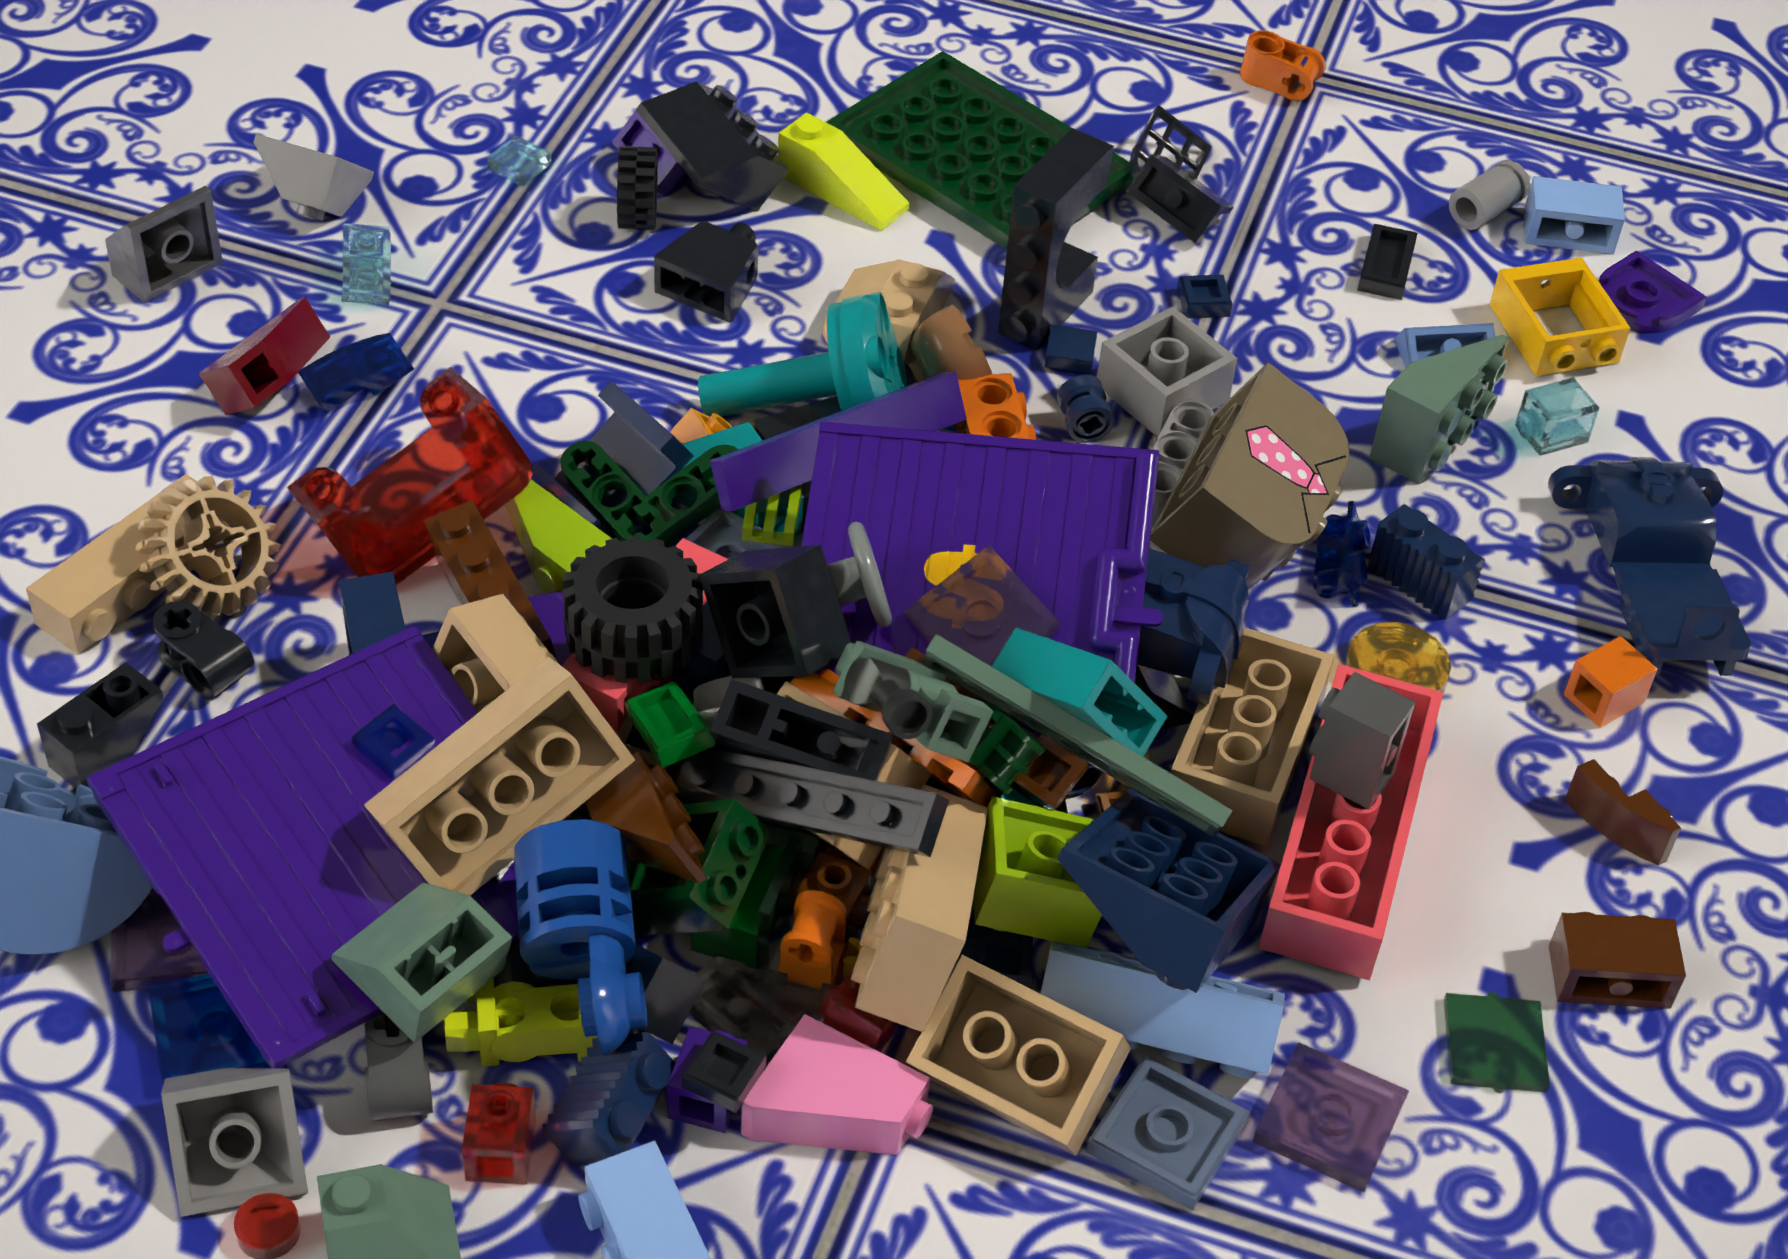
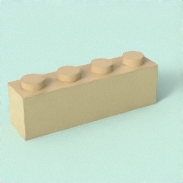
[26,474,230,655]

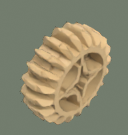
[135,476,282,618]

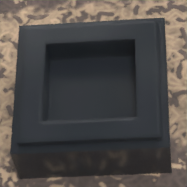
[682,1031,766,1113]

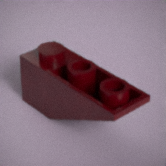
[198,297,330,415]

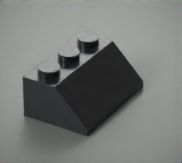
[636,81,789,211]

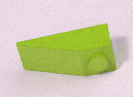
[502,464,612,594]

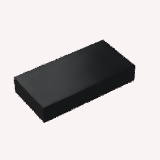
[1357,224,1418,300]

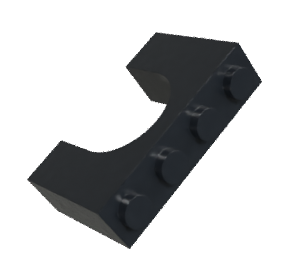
[998,128,1114,351]

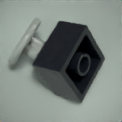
[699,521,892,678]

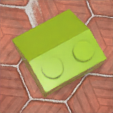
[974,796,1102,948]

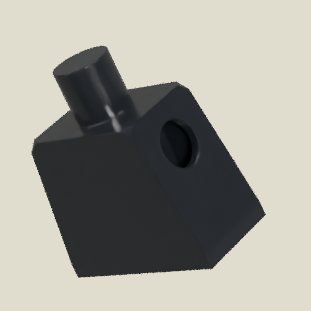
[654,222,758,323]

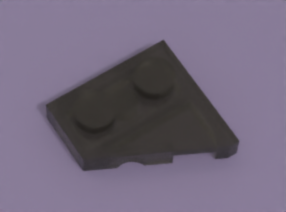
[688,956,840,1070]

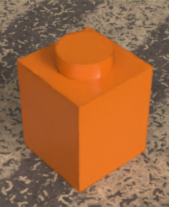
[1563,636,1658,728]

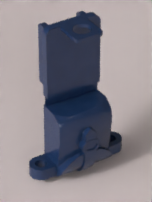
[1548,457,1751,676]
[1137,548,1250,705]

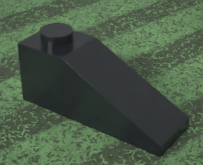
[710,679,894,781]

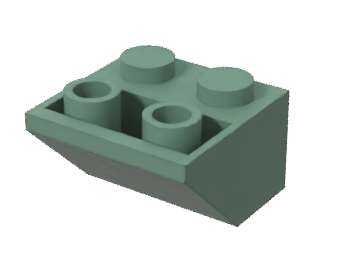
[331,883,512,1043]

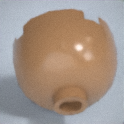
[907,305,992,383]

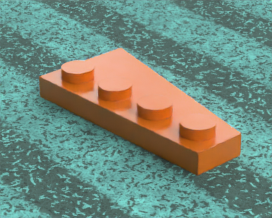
[790,667,995,807]

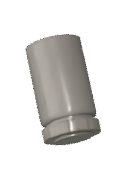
[1449,160,1531,230]

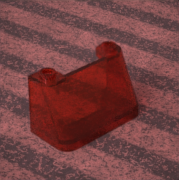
[287,367,532,585]

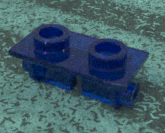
[1313,501,1371,607]

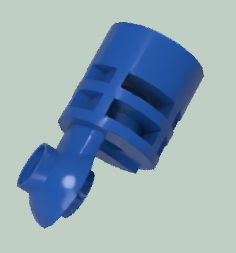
[514,819,647,1056]

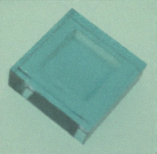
[488,135,551,186]

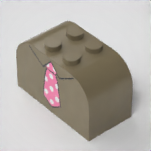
[1150,362,1349,590]

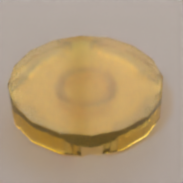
[1345,622,1451,692]

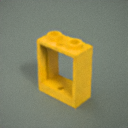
[1489,257,1631,377]

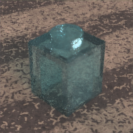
[1515,377,1600,456]

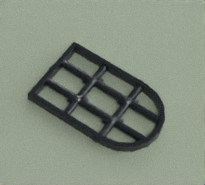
[1129,105,1212,179]

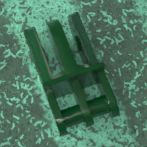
[969,703,1045,795]

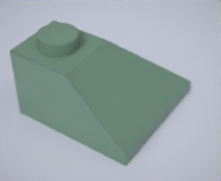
[317,1164,461,1259]

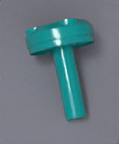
[698,292,907,417]

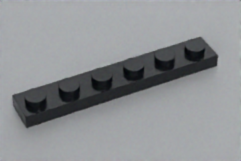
[663,748,949,857]

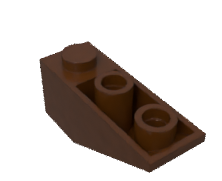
[585,751,707,884]

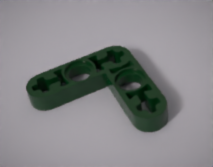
[560,441,739,547]

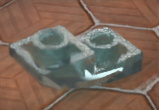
[341,223,391,305]

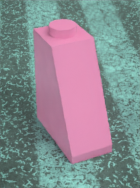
[741,1014,933,1155]

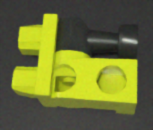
[444,944,598,1067]

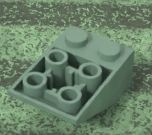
[1369,335,1509,484]

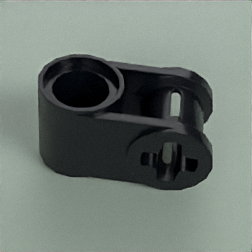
[152,601,255,700]

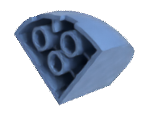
[0,756,152,954]

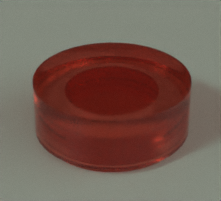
[234,1193,301,1259]

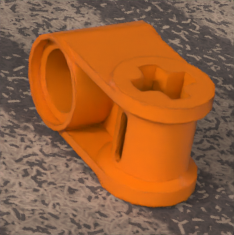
[1240,30,1326,101]
[777,890,848,993]

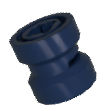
[1057,375,1115,443]

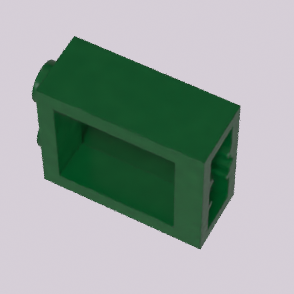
[628,798,772,936]

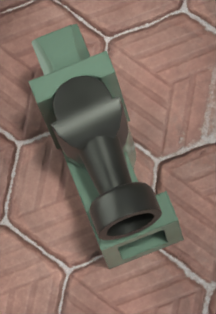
[833,641,994,762]

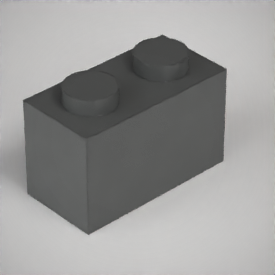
[1309,672,1416,809]

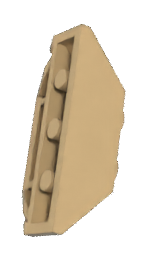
[822,259,955,376]

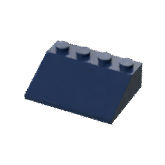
[1058,788,1281,993]

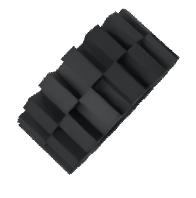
[617,146,658,230]

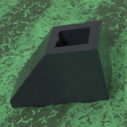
[37,662,164,789]

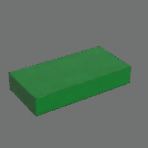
[624,681,715,768]

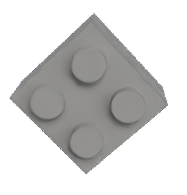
[1097,306,1238,437]

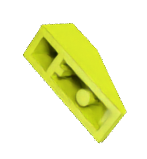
[778,112,909,231]

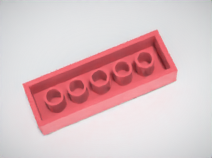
[1258,664,1444,981]

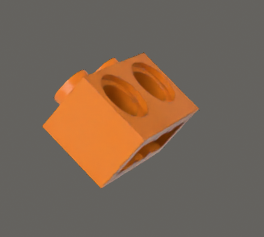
[954,373,1036,440]

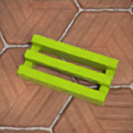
[742,484,803,546]

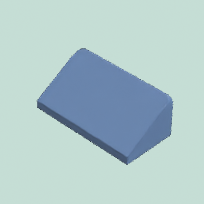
[1396,323,1495,368]

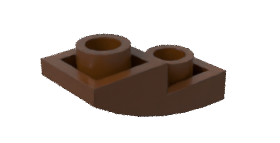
[1565,759,1681,865]

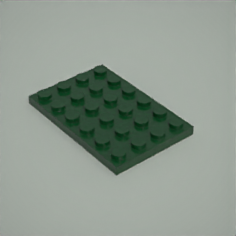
[826,51,1134,250]

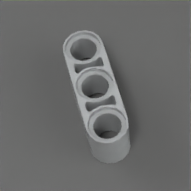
[1152,400,1214,527]

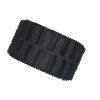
[563,536,703,683]

